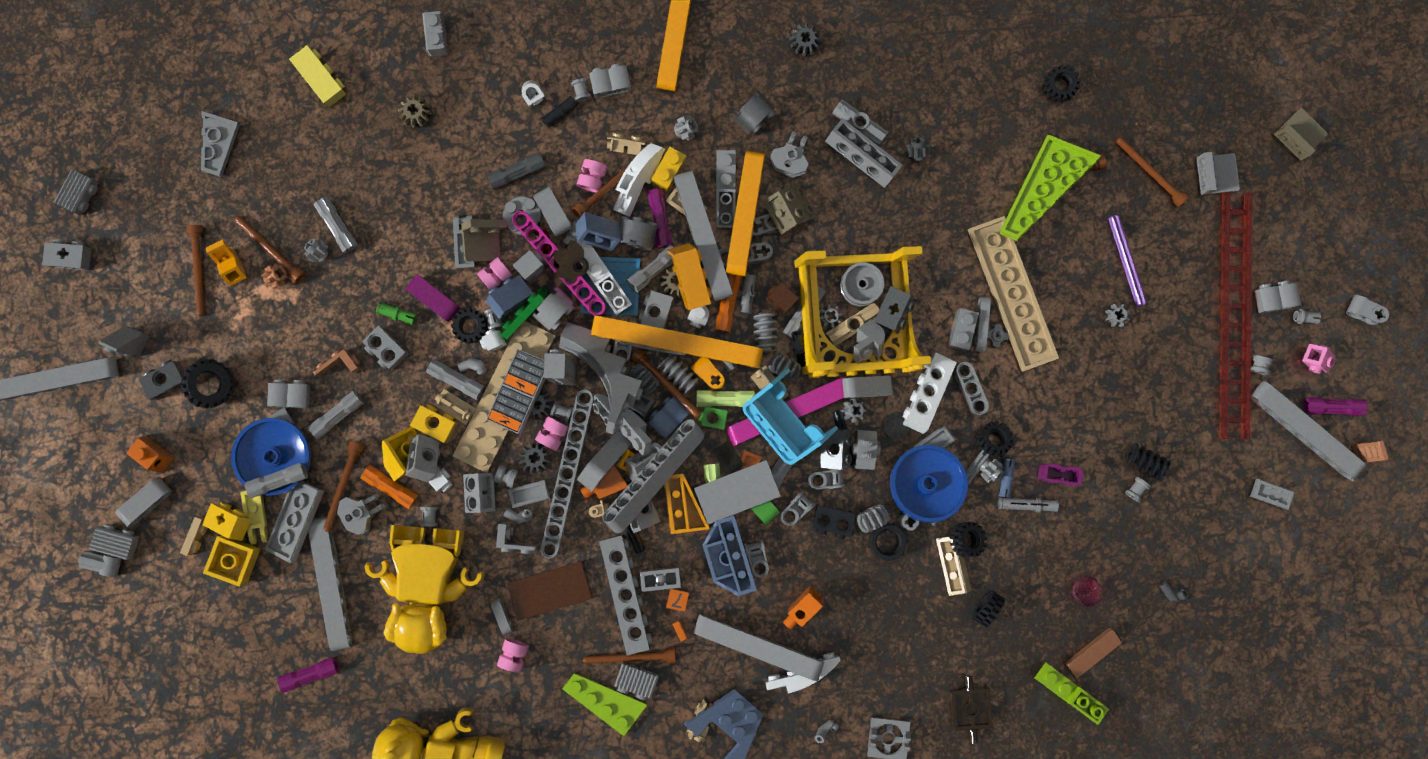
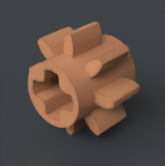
[262,264,288,289]

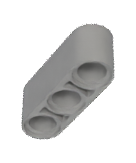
[533,187,573,237]
[953,362,989,415]
[842,376,893,398]
[115,476,172,528]

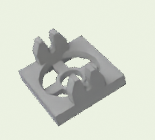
[867,717,911,759]

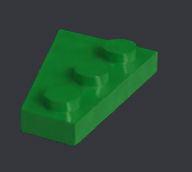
[501,284,549,340]

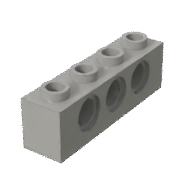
[825,118,902,188]

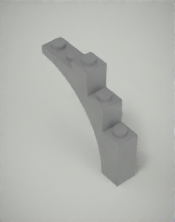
[559,322,643,434]

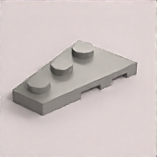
[201,111,240,178]

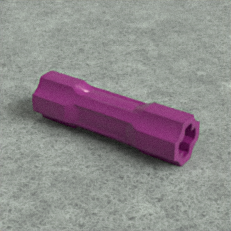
[647,189,673,248]
[1303,397,1367,416]
[277,657,340,693]

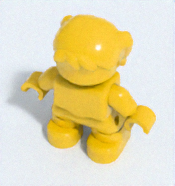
[365,525,485,654]
[372,707,505,759]

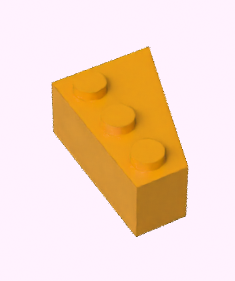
[667,243,712,310]
[664,474,710,534]

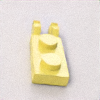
[240,491,269,545]

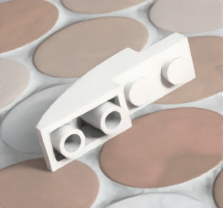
[613,143,665,217]
[580,243,632,315]
[765,652,841,693]

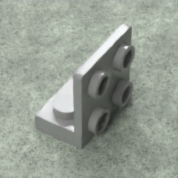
[1196,152,1240,195]
[496,522,540,554]

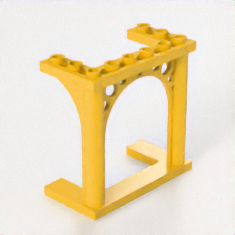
[795,246,931,378]

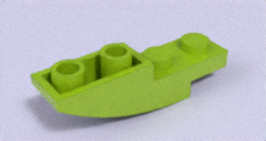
[1035,662,1109,725]

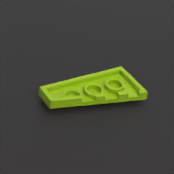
[562,672,648,736]

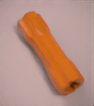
[715,274,741,333]
[360,465,419,509]

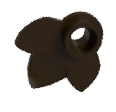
[553,240,589,279]

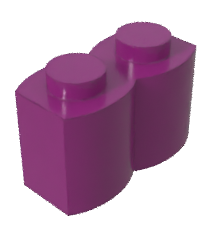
[1038,464,1083,486]

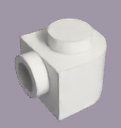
[522,80,545,106]
[687,306,709,329]
[479,329,507,353]
[428,468,453,492]

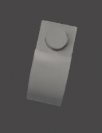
[853,319,885,364]

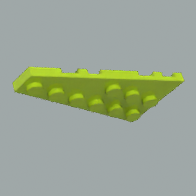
[1000,135,1101,241]

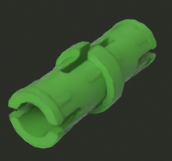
[376,302,417,325]

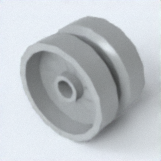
[840,262,884,307]

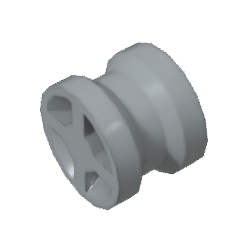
[1250,355,1273,375]

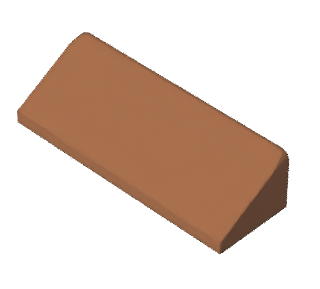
[1064,628,1121,679]

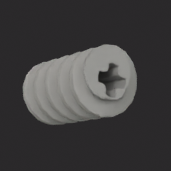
[753,312,778,353]
[656,355,699,395]

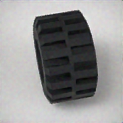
[180,359,234,409]

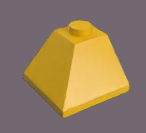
[382,427,425,481]

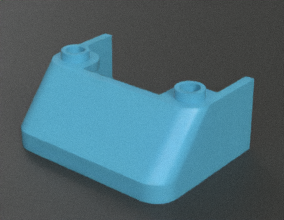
[743,368,838,465]

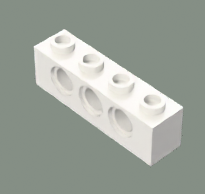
[902,353,957,434]

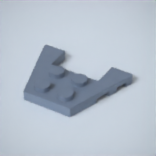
[684,689,763,759]

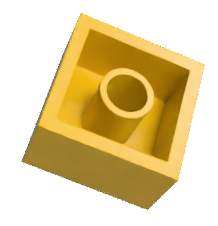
[203,536,261,587]

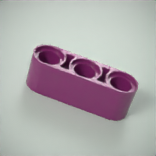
[405,274,460,323]

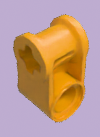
[690,357,725,390]

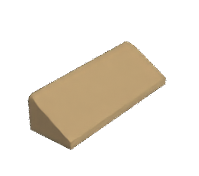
[936,535,971,596]

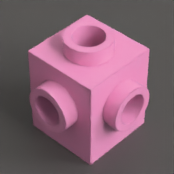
[1302,344,1336,374]

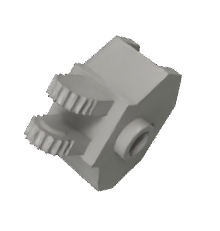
[770,132,809,178]
[852,430,881,470]
[337,493,386,535]

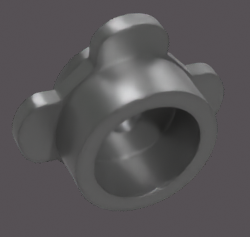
[987,324,1009,347]

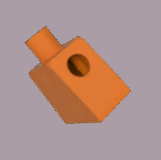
[127,436,175,473]
[580,465,628,499]
[783,585,824,630]

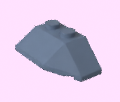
[703,515,757,596]

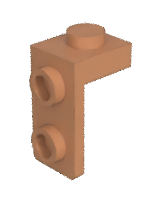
[313,349,362,377]

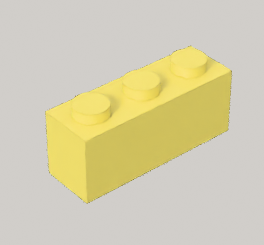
[289,45,346,108]

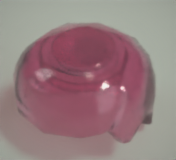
[1072,575,1102,608]

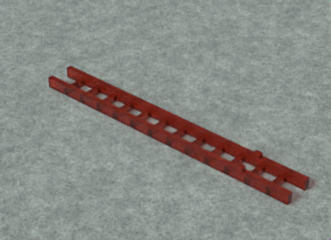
[1220,192,1252,440]

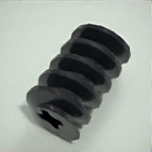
[1126,443,1171,481]

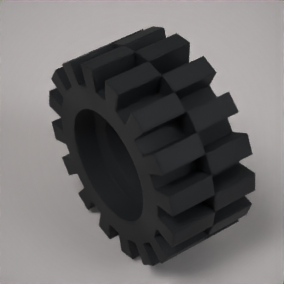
[1043,65,1081,102]
[451,308,488,344]
[976,421,1014,459]
[950,522,987,558]
[972,590,1005,628]

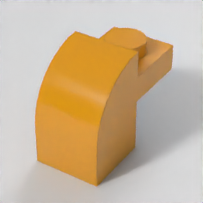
[206,239,247,286]

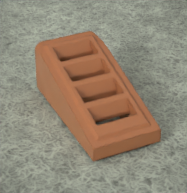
[1351,440,1389,463]

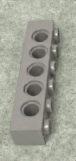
[544,350,577,386]
[599,535,653,655]

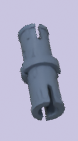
[999,458,1016,498]

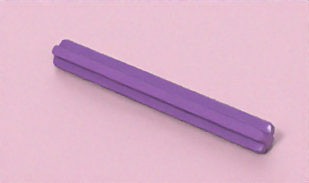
[1109,215,1147,306]

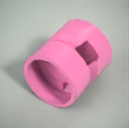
[576,159,608,193]
[477,257,513,290]
[535,416,569,451]
[497,638,529,673]

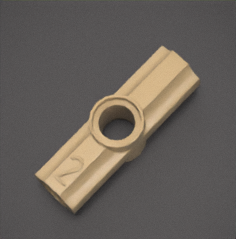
[825,302,879,347]

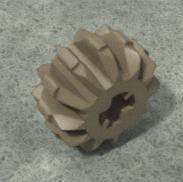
[398,95,432,128]
[660,268,681,298]

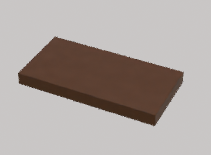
[507,561,592,621]

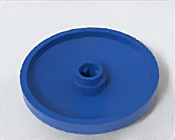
[231,418,311,496]
[890,445,968,523]

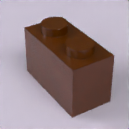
[767,283,799,316]

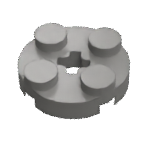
[503,197,542,236]

